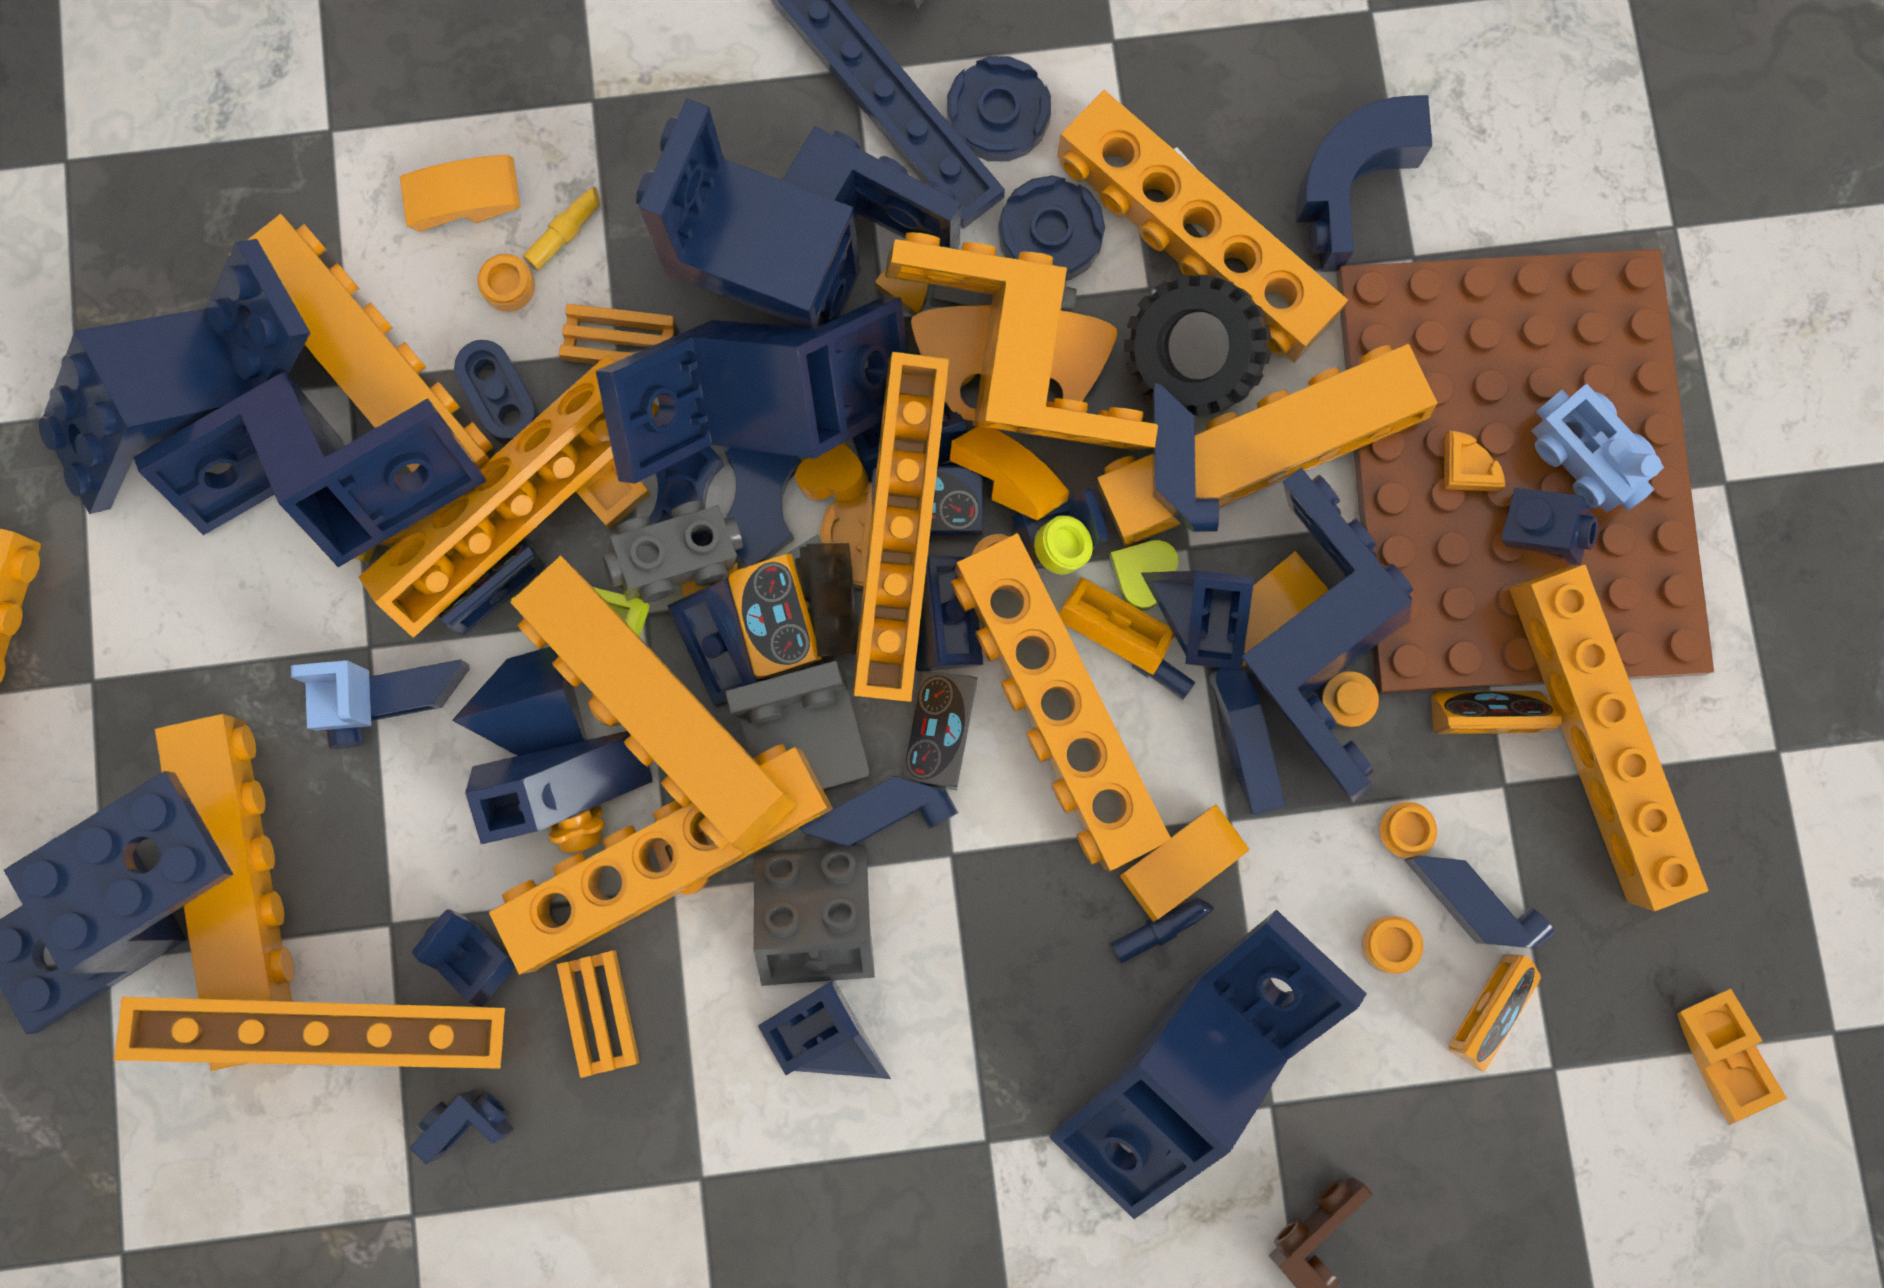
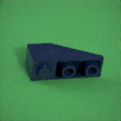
[465,731,653,845]

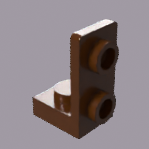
[1268,1177,1372,1288]

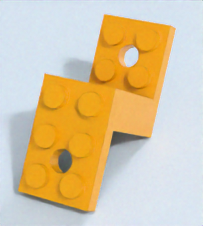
[885,233,1158,451]

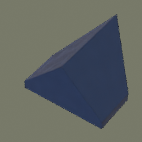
[1141,570,1254,671]
[452,647,587,756]
[757,980,891,1079]

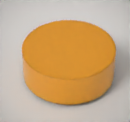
[477,254,535,312]
[1362,916,1423,974]

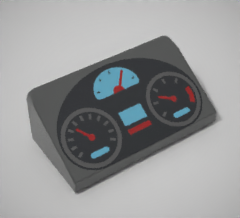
[902,671,978,791]

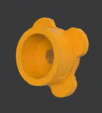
[548,806,605,853]

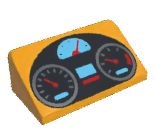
[728,554,821,679]
[1431,691,1562,734]
[1448,954,1541,1071]

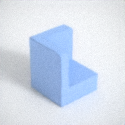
[291,660,371,731]

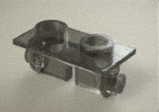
[795,543,858,657]

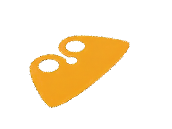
[911,305,1117,421]

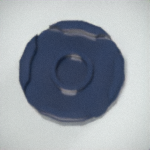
[947,56,1051,162]
[998,175,1105,281]

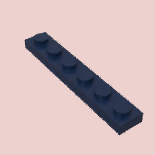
[770,0,1005,229]

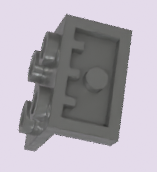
[725,661,870,790]
[754,845,875,986]

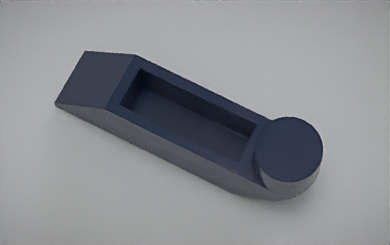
[1152,383,1219,532]
[326,659,470,749]
[1209,667,1286,815]
[799,776,959,847]
[1404,856,1555,949]

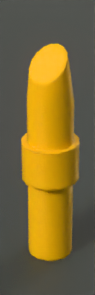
[522,186,600,271]

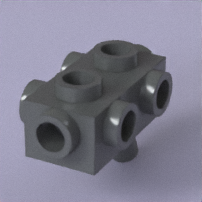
[602,501,743,603]

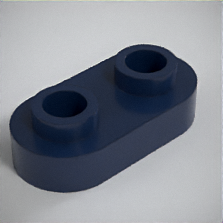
[454,340,539,444]

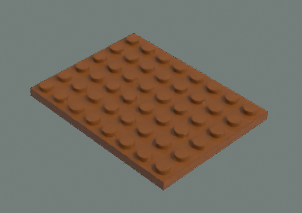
[1336,249,1714,694]

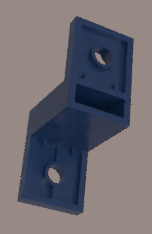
[636,98,861,328]
[782,126,961,249]
[39,239,310,514]
[596,296,908,484]
[133,371,486,567]
[1242,467,1413,803]
[0,771,234,1034]
[1049,909,1367,1219]

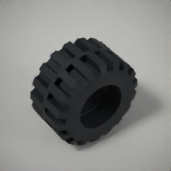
[1124,275,1271,416]

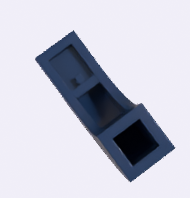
[1296,95,1433,272]

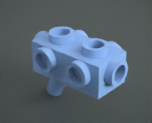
[1531,383,1664,513]

